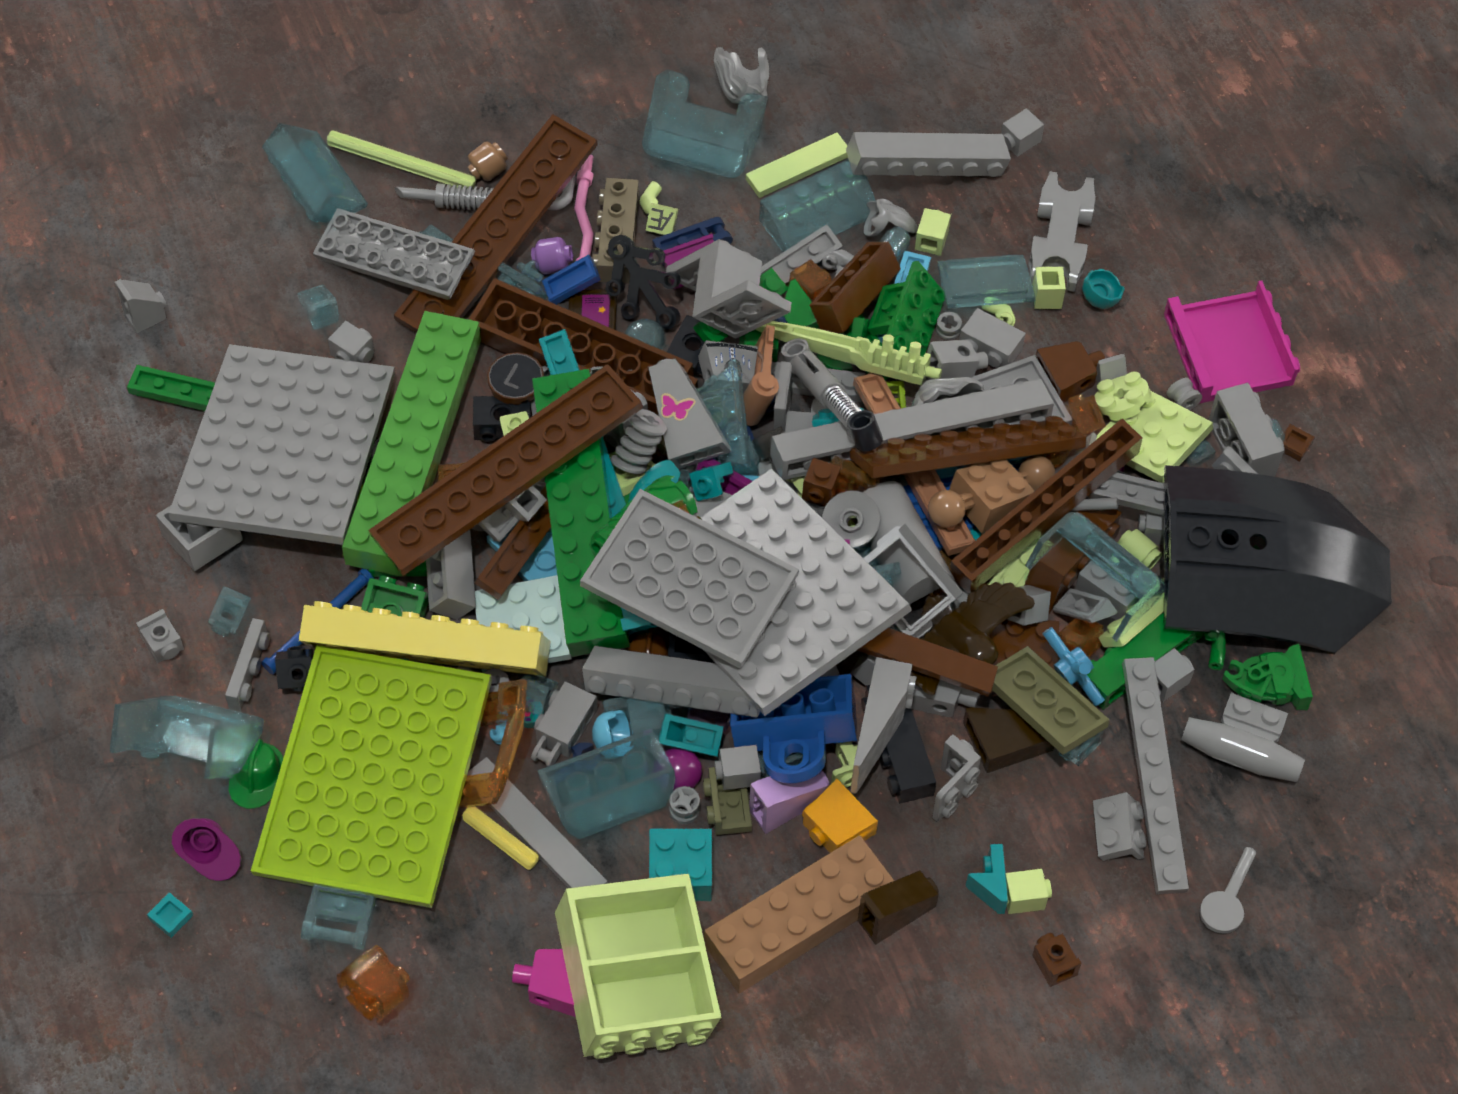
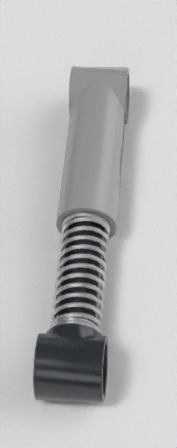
[781,338,883,452]

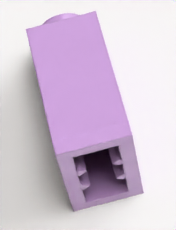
[749,771,829,834]

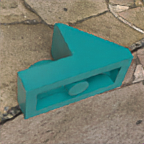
[658,713,724,756]
[966,844,1008,914]

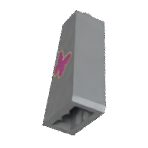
[649,359,731,469]

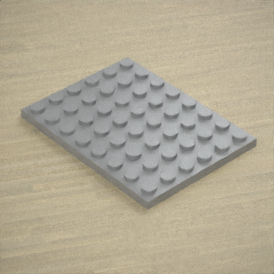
[169,344,395,545]
[699,469,912,716]

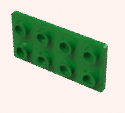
[867,261,946,357]

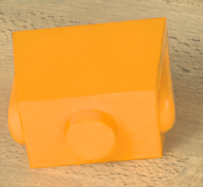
[802,779,878,853]

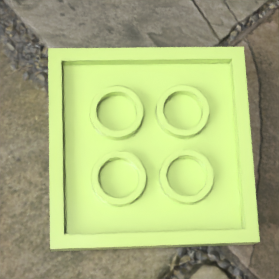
[1096,391,1213,483]

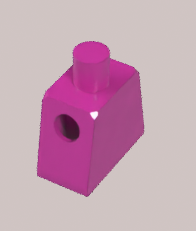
[512,949,576,1017]

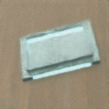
[937,255,1035,308]

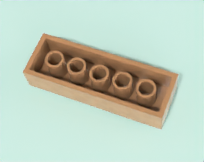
[704,835,894,994]

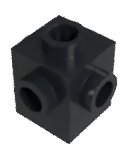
[275,646,313,691]

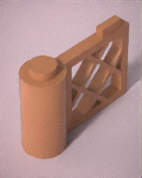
[735,325,779,426]

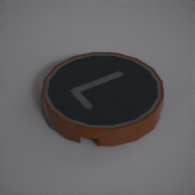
[487,352,544,405]

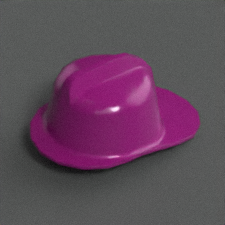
[172,818,241,881]

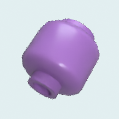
[531,237,573,275]

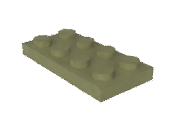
[992,646,1109,755]

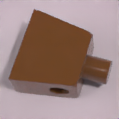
[1036,341,1105,403]

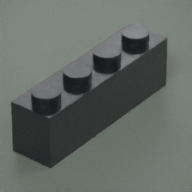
[861,684,936,804]

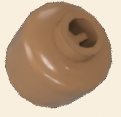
[467,142,508,182]

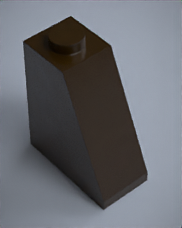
[963,707,1054,773]
[857,870,939,945]

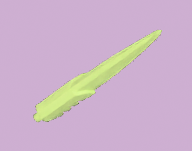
[755,321,942,385]

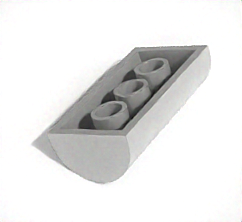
[854,481,955,604]

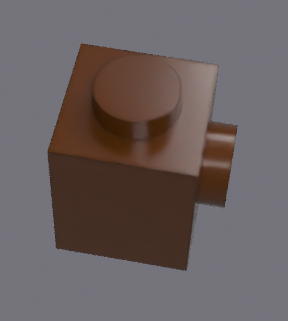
[802,458,841,507]

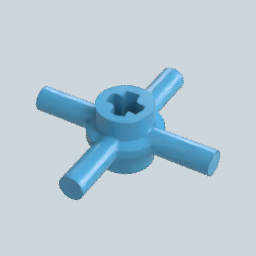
[1043,627,1105,706]

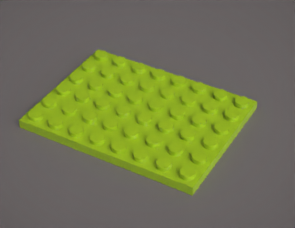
[251,645,492,908]

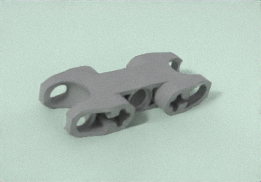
[1029,171,1096,292]

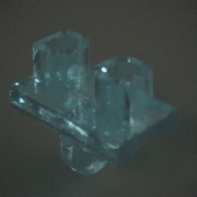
[498,260,547,300]

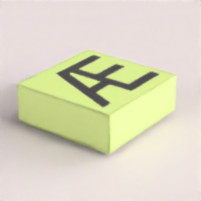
[646,203,679,235]

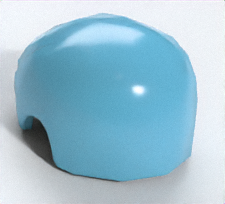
[592,710,630,757]

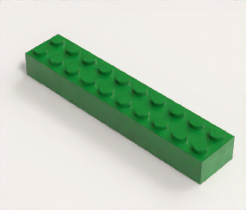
[532,369,630,657]

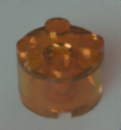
[337,945,410,1023]

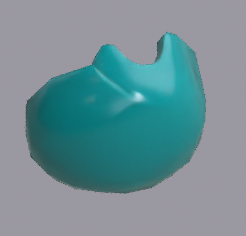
[1082,269,1125,309]

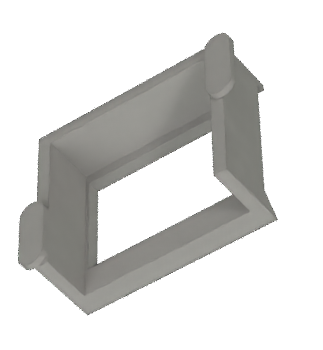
[863,524,963,638]

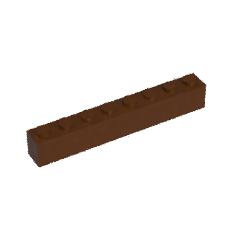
[950,418,1143,594]

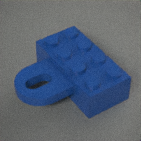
[730,674,857,783]

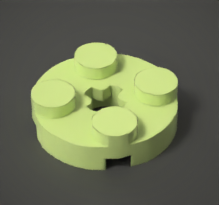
[1094,372,1151,421]

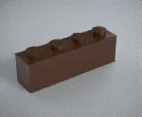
[810,241,901,334]

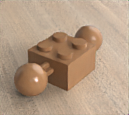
[928,455,1055,533]

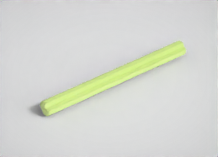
[327,130,476,189]

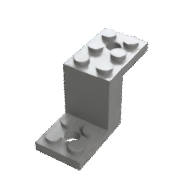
[666,239,792,338]

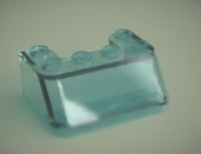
[642,69,768,178]

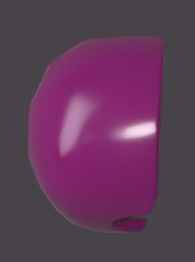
[654,747,702,792]

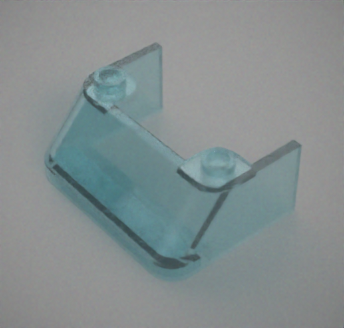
[1025,512,1165,642]
[110,696,264,779]

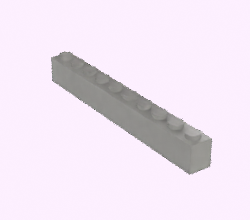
[770,379,1054,480]

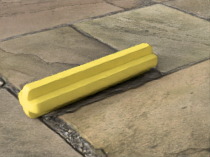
[462,805,539,870]

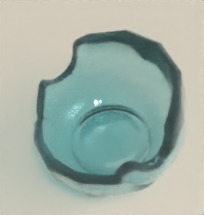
[625,318,667,350]

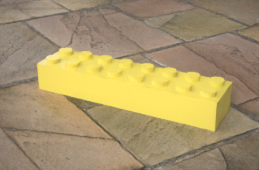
[299,601,551,677]

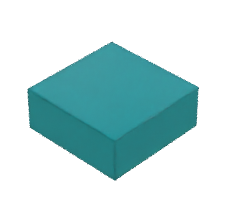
[147,893,193,938]

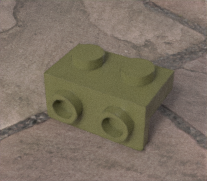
[703,767,752,835]

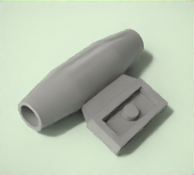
[1181,693,1305,782]

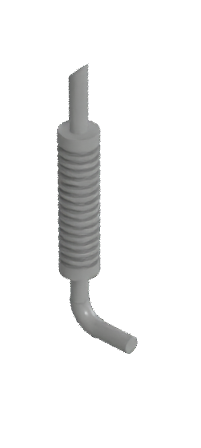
[395,175,576,211]

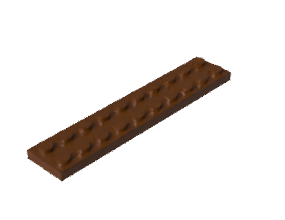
[394,114,598,333]
[368,364,643,576]

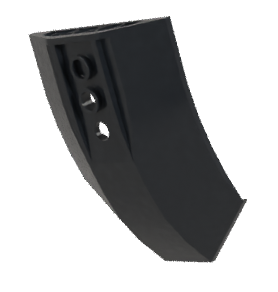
[1164,465,1392,654]

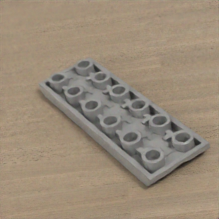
[313,208,475,300]

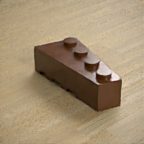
[1024,498,1122,614]

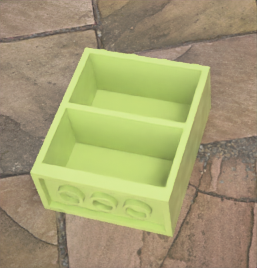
[555,874,722,1059]

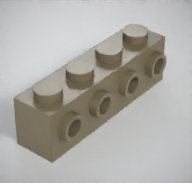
[593,178,639,283]

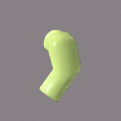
[640,181,662,214]
[982,297,1015,326]

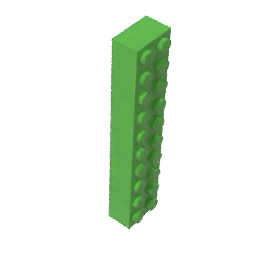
[342,311,481,577]

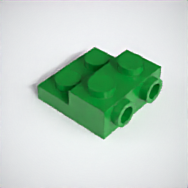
[361,575,429,618]

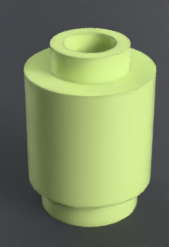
[1118,529,1162,571]

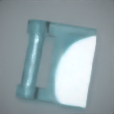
[301,884,376,950]

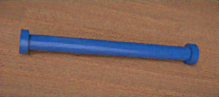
[261,568,374,675]

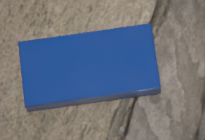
[542,254,601,304]

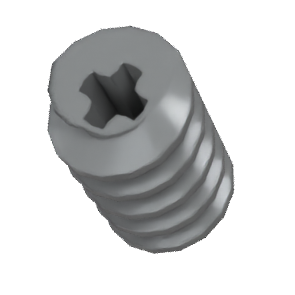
[611,409,667,474]

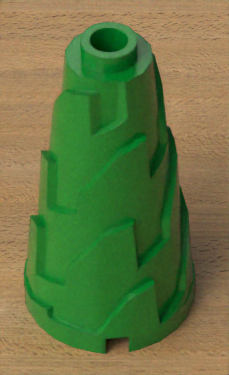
[590,475,698,555]

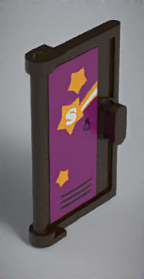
[568,286,618,330]

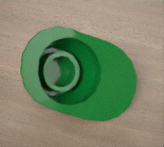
[228,738,283,809]

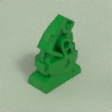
[1222,644,1313,710]

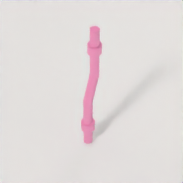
[574,155,594,290]

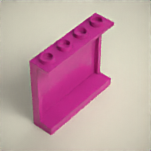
[1164,280,1300,403]

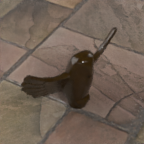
[911,582,1035,696]

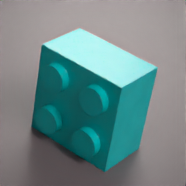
[649,829,712,901]

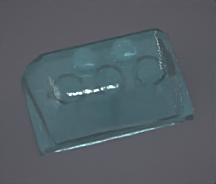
[538,728,676,839]

